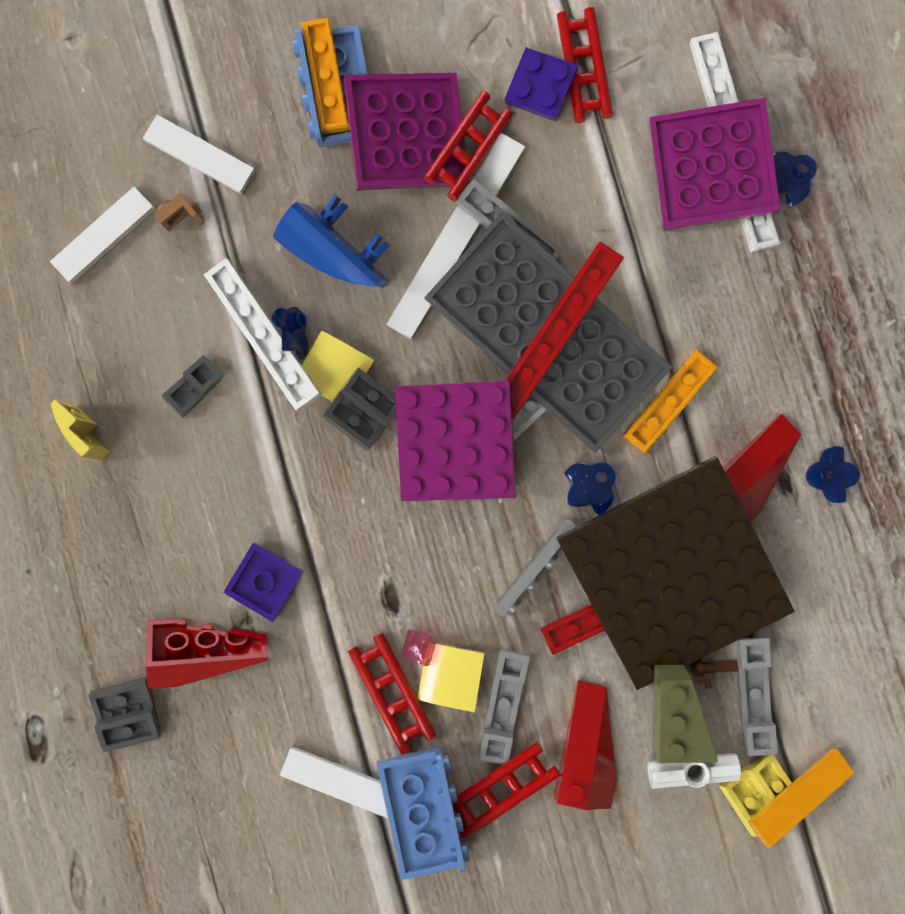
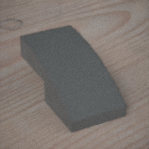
[161,355,224,418]

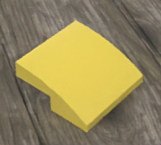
[302,331,374,401]
[51,400,110,460]
[418,641,484,712]
[719,754,792,837]

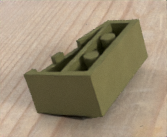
[652,665,718,763]

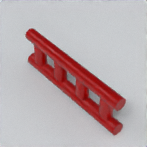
[556,7,614,123]
[424,91,513,201]
[347,632,437,755]
[452,742,561,840]

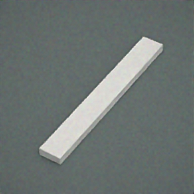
[689,31,780,253]
[387,133,525,340]

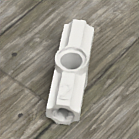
[647,753,741,789]

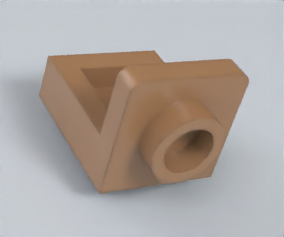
[153,194,204,231]

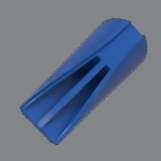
[273,194,391,287]

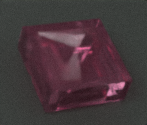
[401,629,437,666]

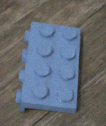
[292,25,367,148]
[377,747,470,881]

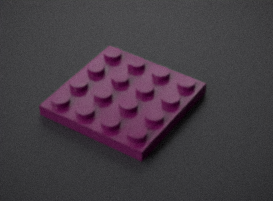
[344,73,470,191]
[649,98,780,231]
[395,380,516,501]

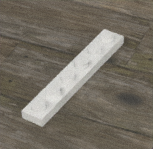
[204,258,322,412]

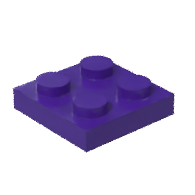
[504,47,578,122]
[223,542,304,622]

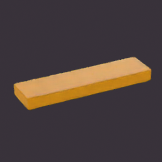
[301,17,349,135]
[623,349,718,454]
[748,748,854,848]

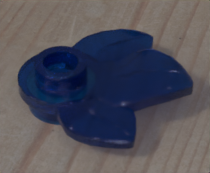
[773,152,817,207]
[271,307,308,360]
[806,446,860,503]
[564,462,616,515]

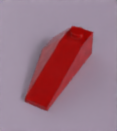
[723,414,801,522]
[146,619,268,689]
[553,680,617,810]

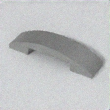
[737,637,778,756]
[479,649,530,764]

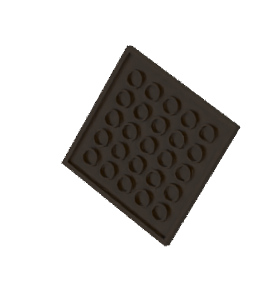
[556,456,795,690]

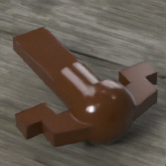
[691,656,739,689]

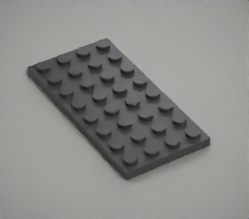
[424,212,673,453]

